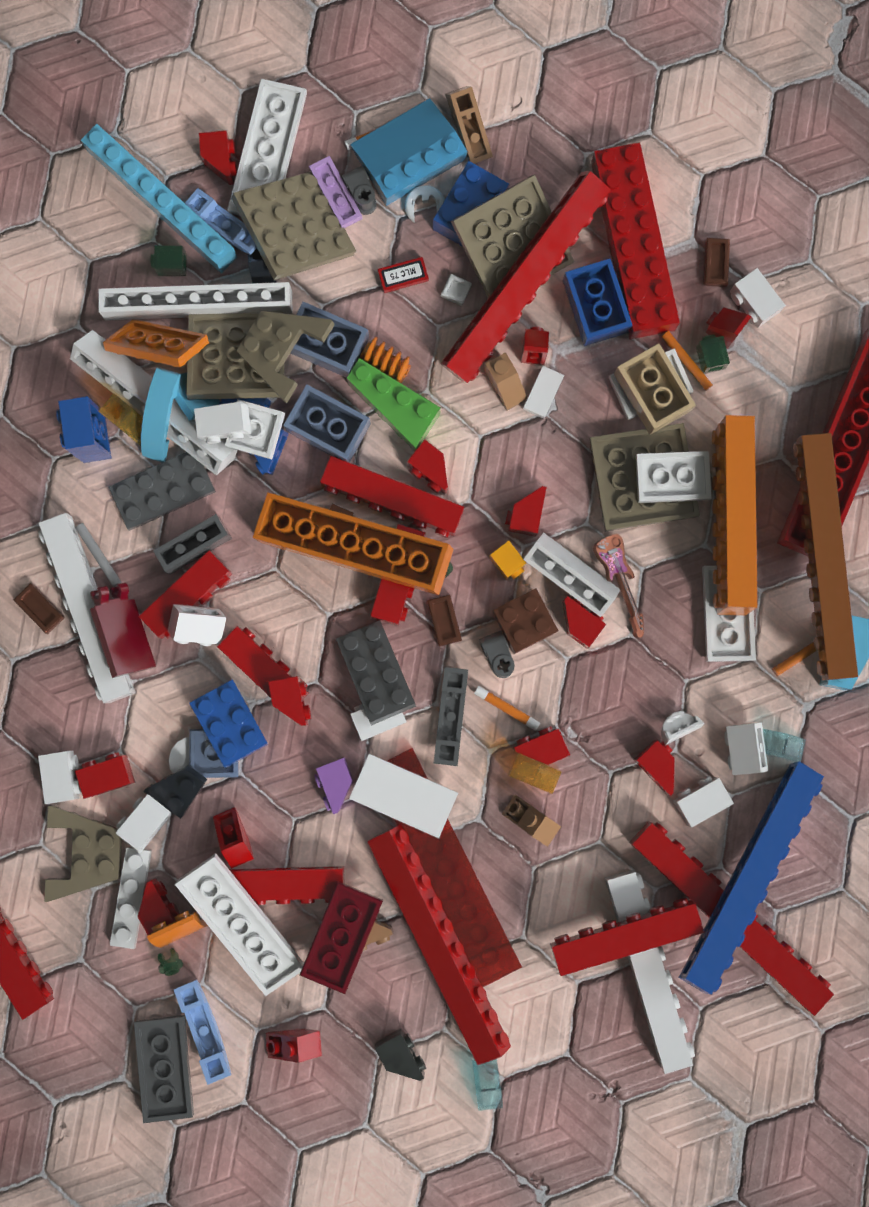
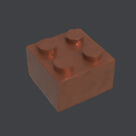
[492,588,559,654]

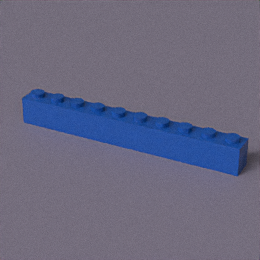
[678,761,824,995]

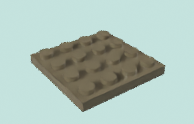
[231,172,356,280]
[451,175,574,298]
[187,312,285,400]
[589,423,700,532]

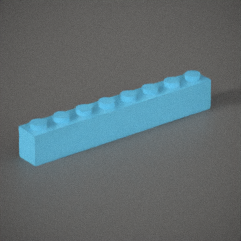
[81,124,237,274]

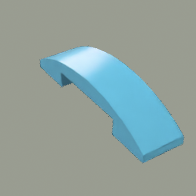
[141,367,181,463]

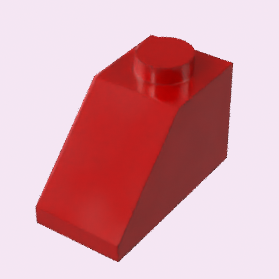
[705,307,752,349]
[521,327,549,365]
[505,486,547,537]
[633,740,675,796]
[213,807,254,869]

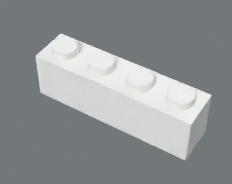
[523,532,620,617]

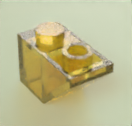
[98,393,143,446]

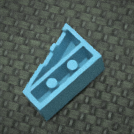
[820,616,869,690]

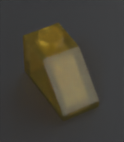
[508,753,561,794]

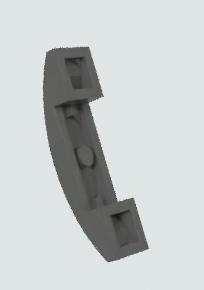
[433,667,468,766]

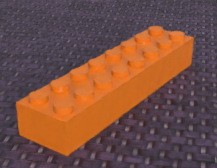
[712,415,757,615]
[253,492,454,595]

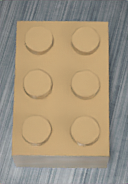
[614,344,696,435]

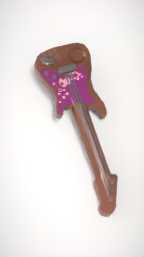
[593,534,644,638]

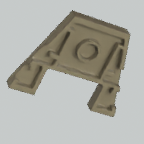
[237,311,335,403]
[44,805,122,902]

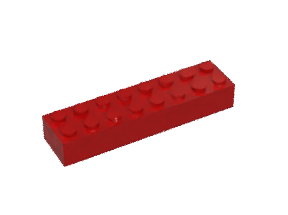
[591,142,680,340]

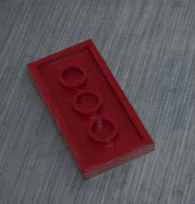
[300,881,383,994]

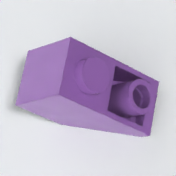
[314,757,353,814]

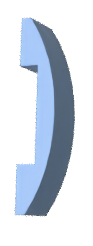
[185,188,257,255]
[173,980,232,1085]

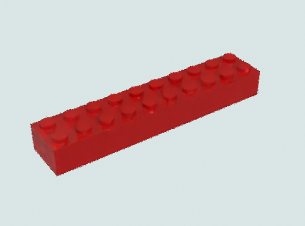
[777,328,869,556]

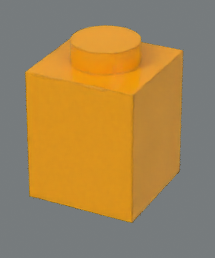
[489,541,526,580]

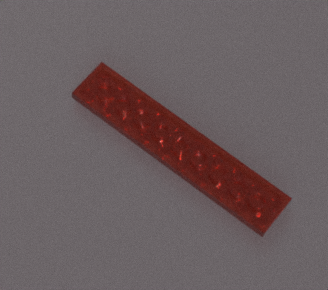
[387,748,522,987]

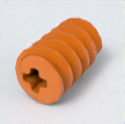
[359,337,411,383]

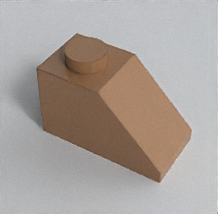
[484,352,528,411]

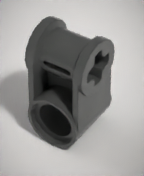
[341,166,377,215]
[479,630,515,678]

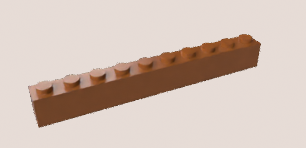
[793,433,858,681]

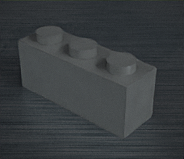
[153,514,232,575]

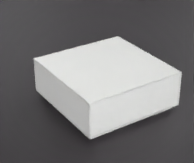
[441,274,472,306]

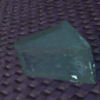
[763,729,806,762]
[472,1059,503,1111]

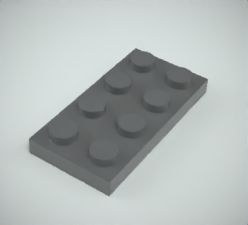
[109,452,216,531]
[336,620,416,726]
[134,1015,194,1123]

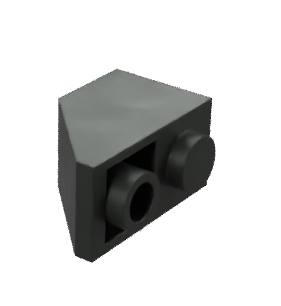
[375,1029,427,1081]

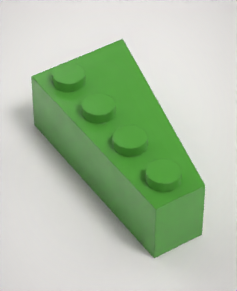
[347,358,441,452]

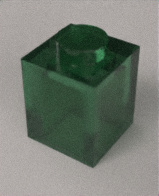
[150,245,187,276]
[696,335,730,374]

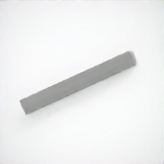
[75,523,122,587]

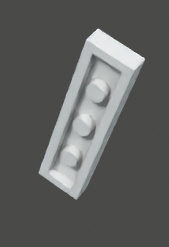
[110,847,152,949]

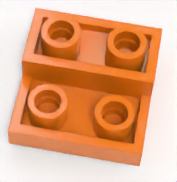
[147,910,208,948]

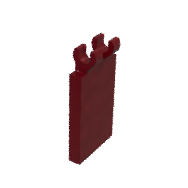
[90,583,156,678]

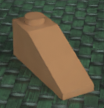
[445,86,493,164]

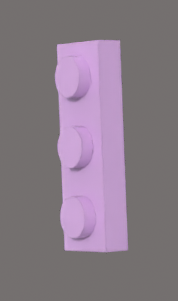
[309,156,363,228]

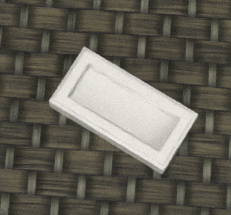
[523,366,564,419]

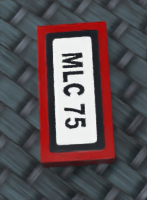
[378,257,429,293]

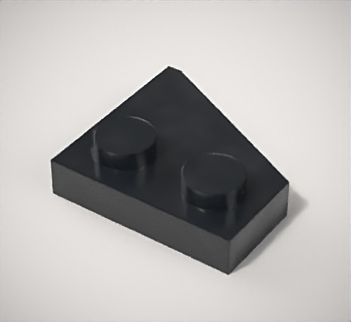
[143,765,208,819]

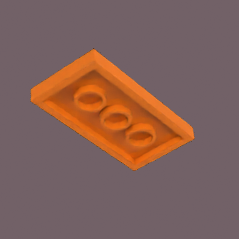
[103,319,209,367]

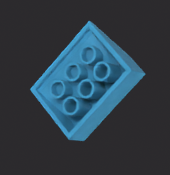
[350,98,467,206]

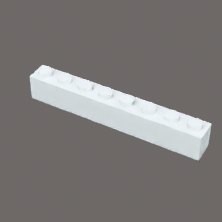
[99,282,293,320]
[70,330,238,475]
[38,513,136,703]
[605,870,695,1074]

